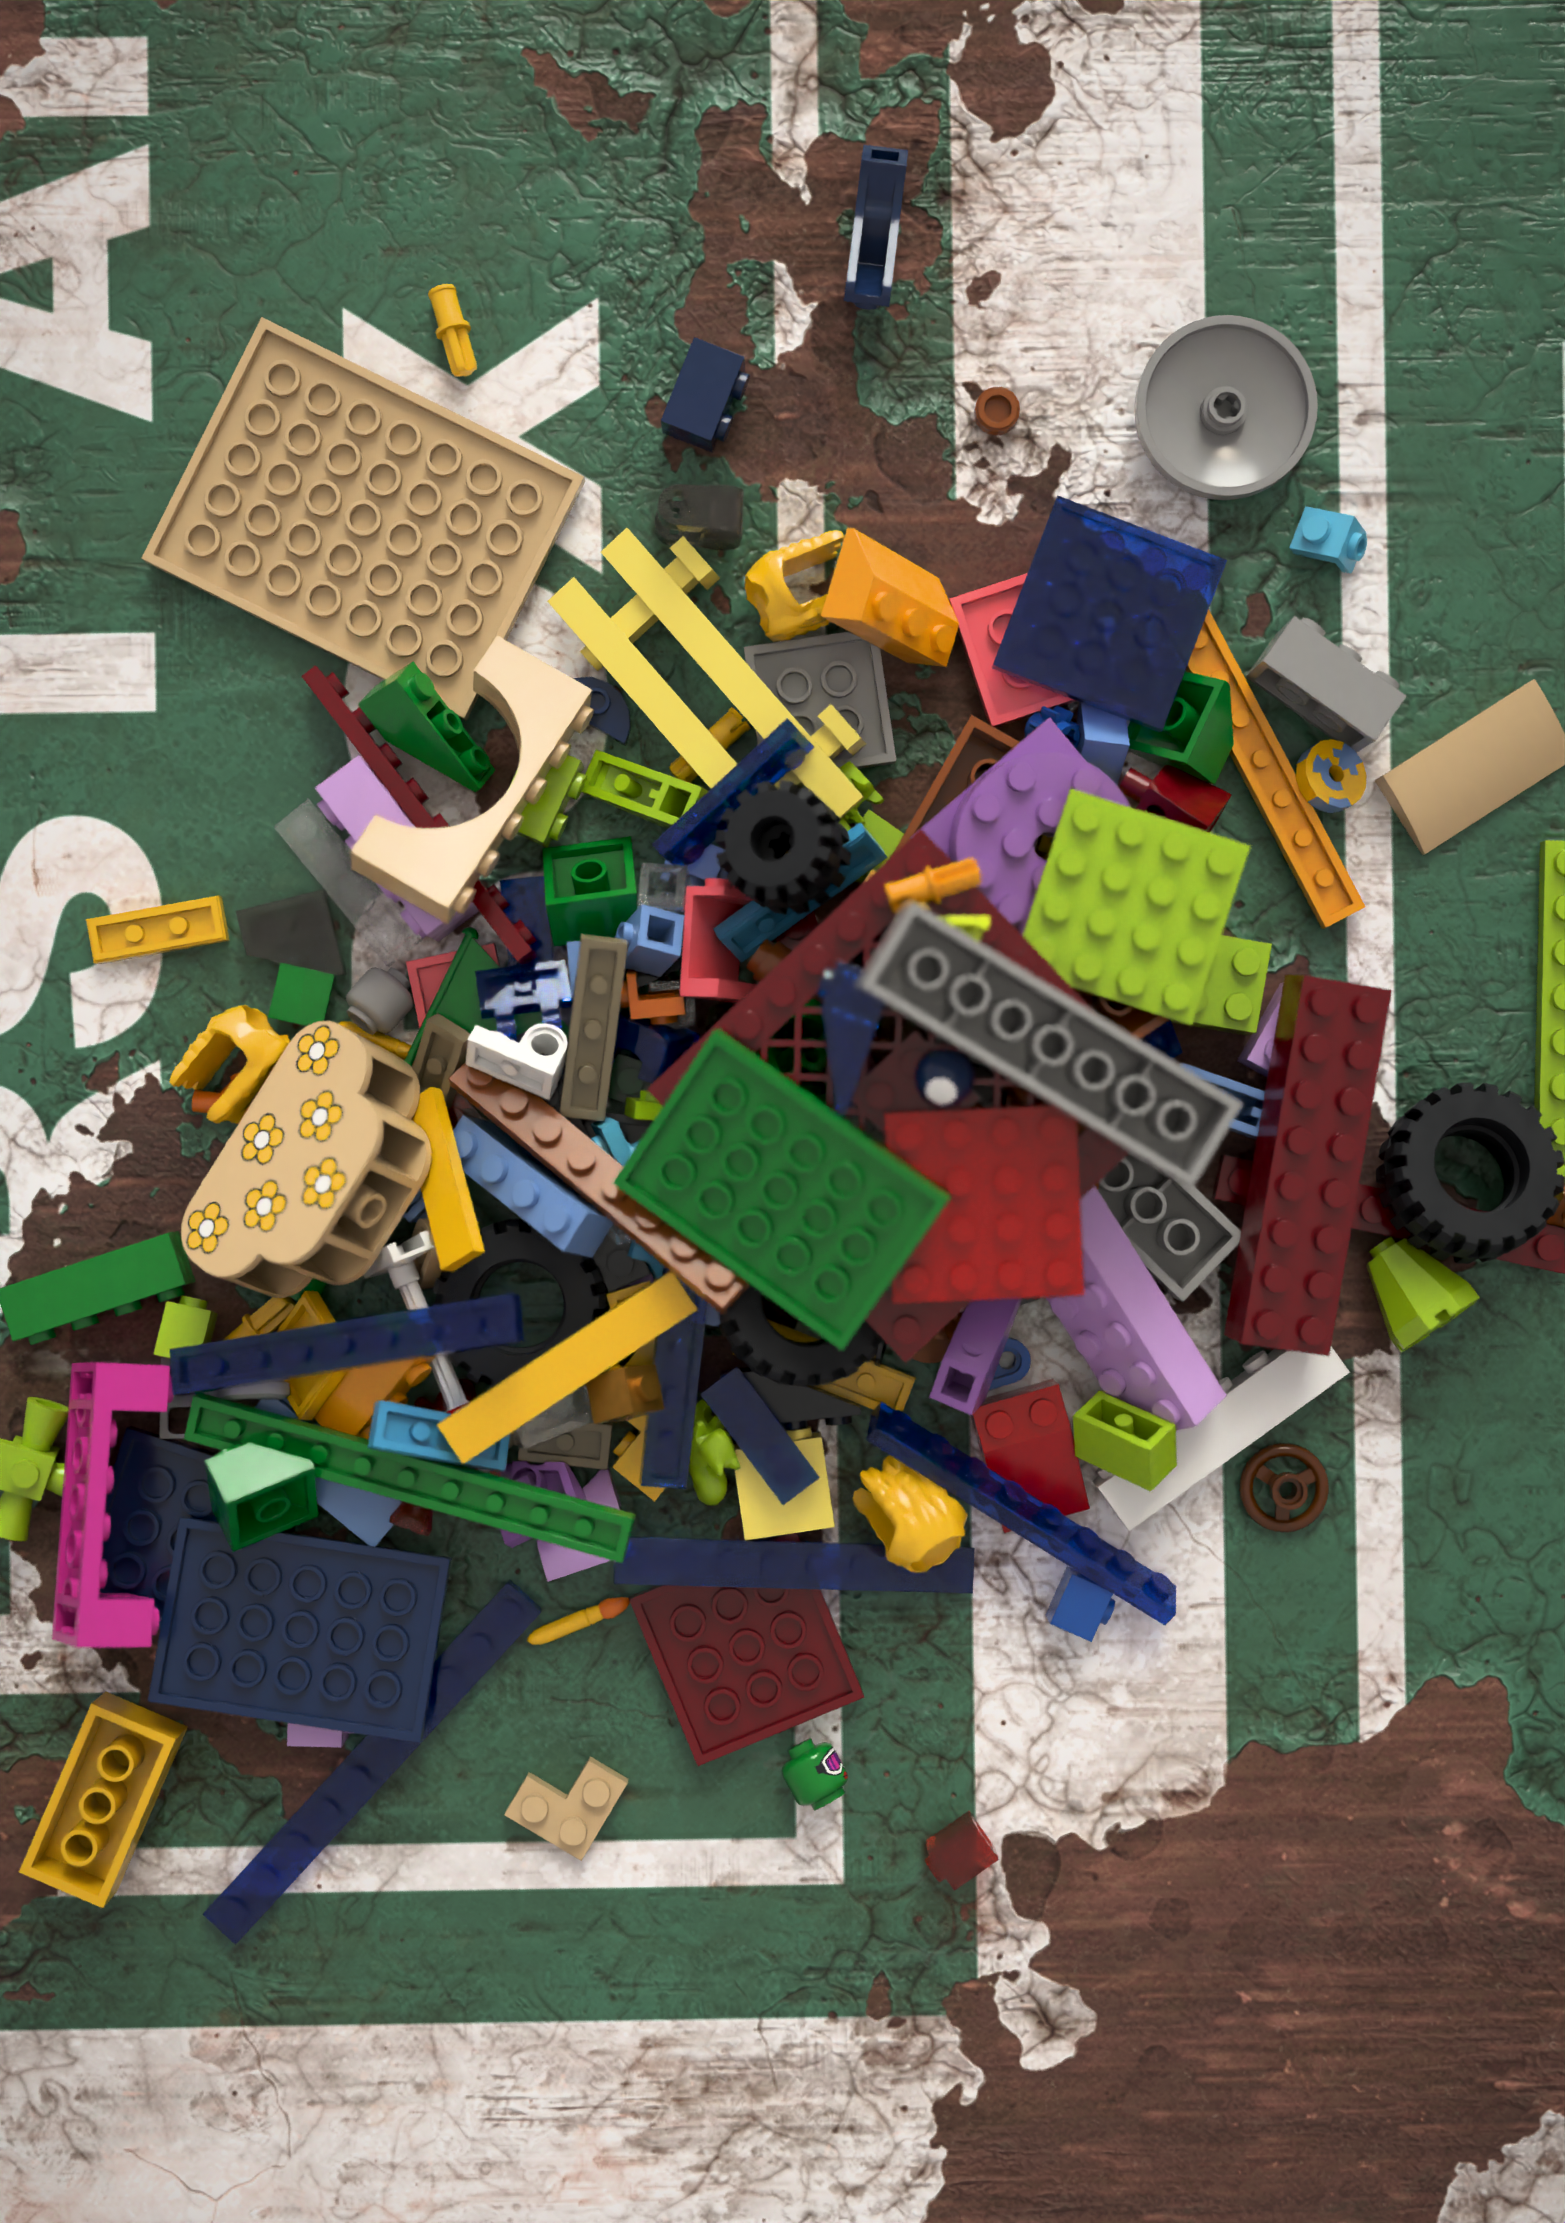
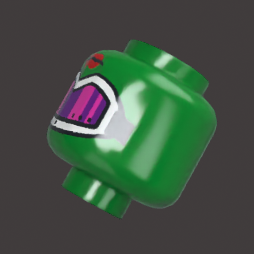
[781,1738,848,1810]

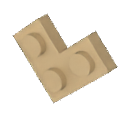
[504,1756,628,1861]

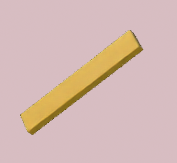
[437,1271,698,1464]

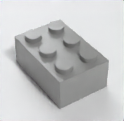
[1246,616,1407,753]

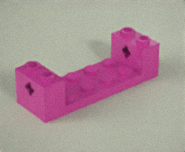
[52,1362,175,1648]

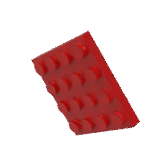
[884,1105,1084,1303]

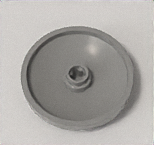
[1134,315,1318,500]

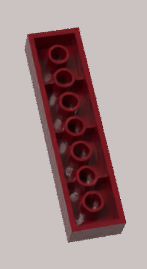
[1224,974,1392,1356]

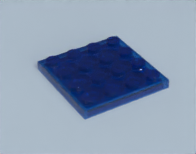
[991,495,1227,732]

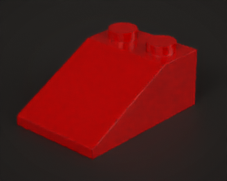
[970,1379,1090,1533]

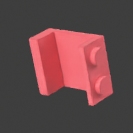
[680,878,757,1003]

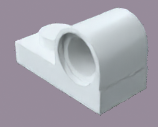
[466,1024,567,1100]

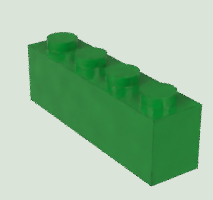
[0,1231,196,1345]

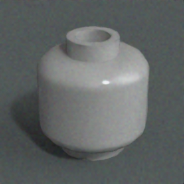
[346,967,414,1035]

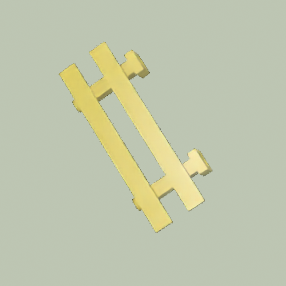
[547,528,866,853]

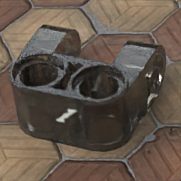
[654,484,744,551]

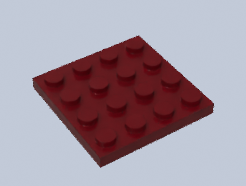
[629,1533,864,1766]

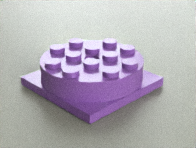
[910,718,1130,935]

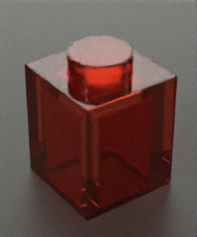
[925,1810,999,1891]

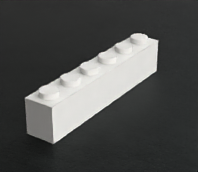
[1092,1346,1350,1532]

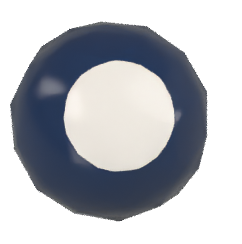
[914,1050,975,1108]

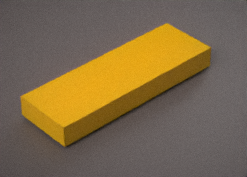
[86,895,230,964]

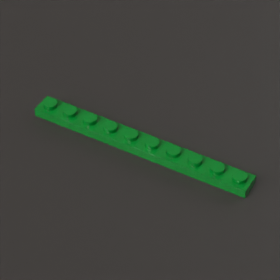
[184,1392,636,1563]

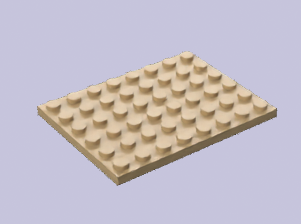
[141,317,585,721]

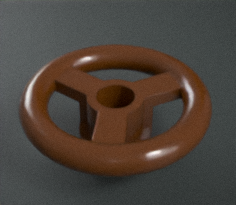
[1240,1443,1329,1532]

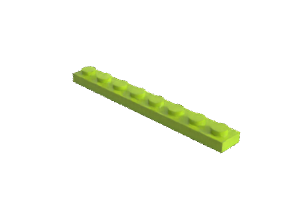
[1534,840,1565,1177]

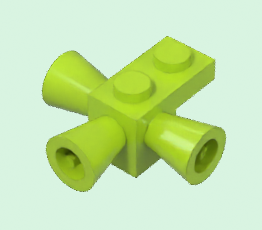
[0,1397,69,1541]

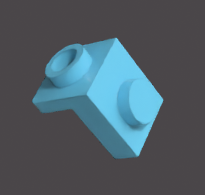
[1289,506,1367,574]

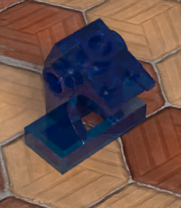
[612,1011,700,1084]

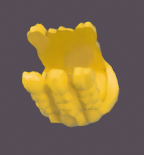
[745,530,844,642]
[169,1005,291,1124]
[852,1444,968,1573]

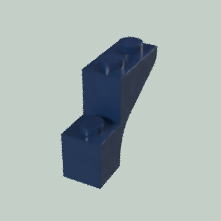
[844,145,908,310]

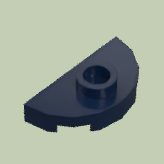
[573,677,631,746]

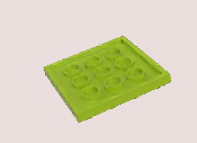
[1022,789,1251,1026]

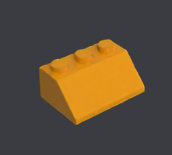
[821,528,959,667]

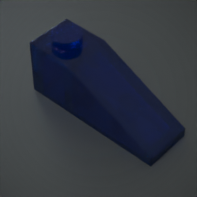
[817,961,884,1116]

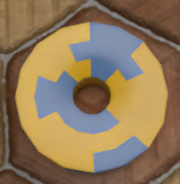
[1296,739,1367,813]

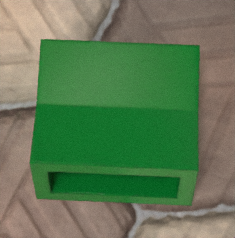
[268,963,335,1026]

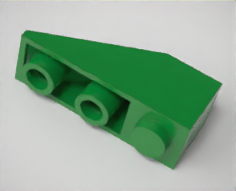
[358,661,495,792]

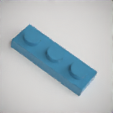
[367,1400,511,1473]

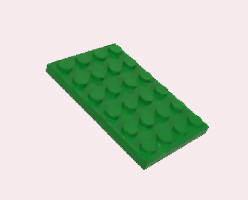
[613,1028,952,1351]

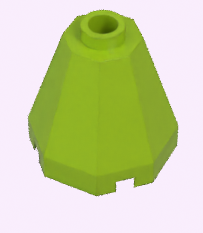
[1366,1237,1480,1353]

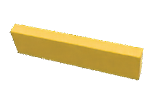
[412,1087,485,1272]
[733,1319,916,1420]

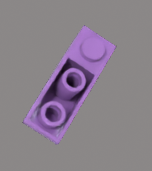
[929,1298,1022,1415]

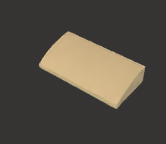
[1375,679,1565,856]

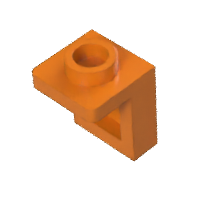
[620,969,686,1025]

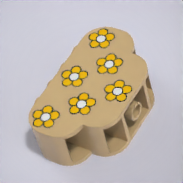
[181,1021,431,1298]

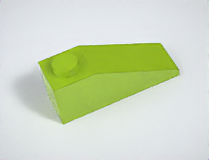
[582,750,726,843]

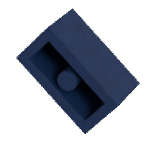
[661,337,750,453]

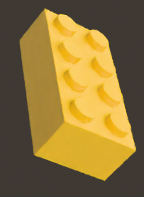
[19,1691,188,1908]

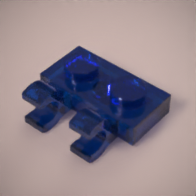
[475,959,572,1043]

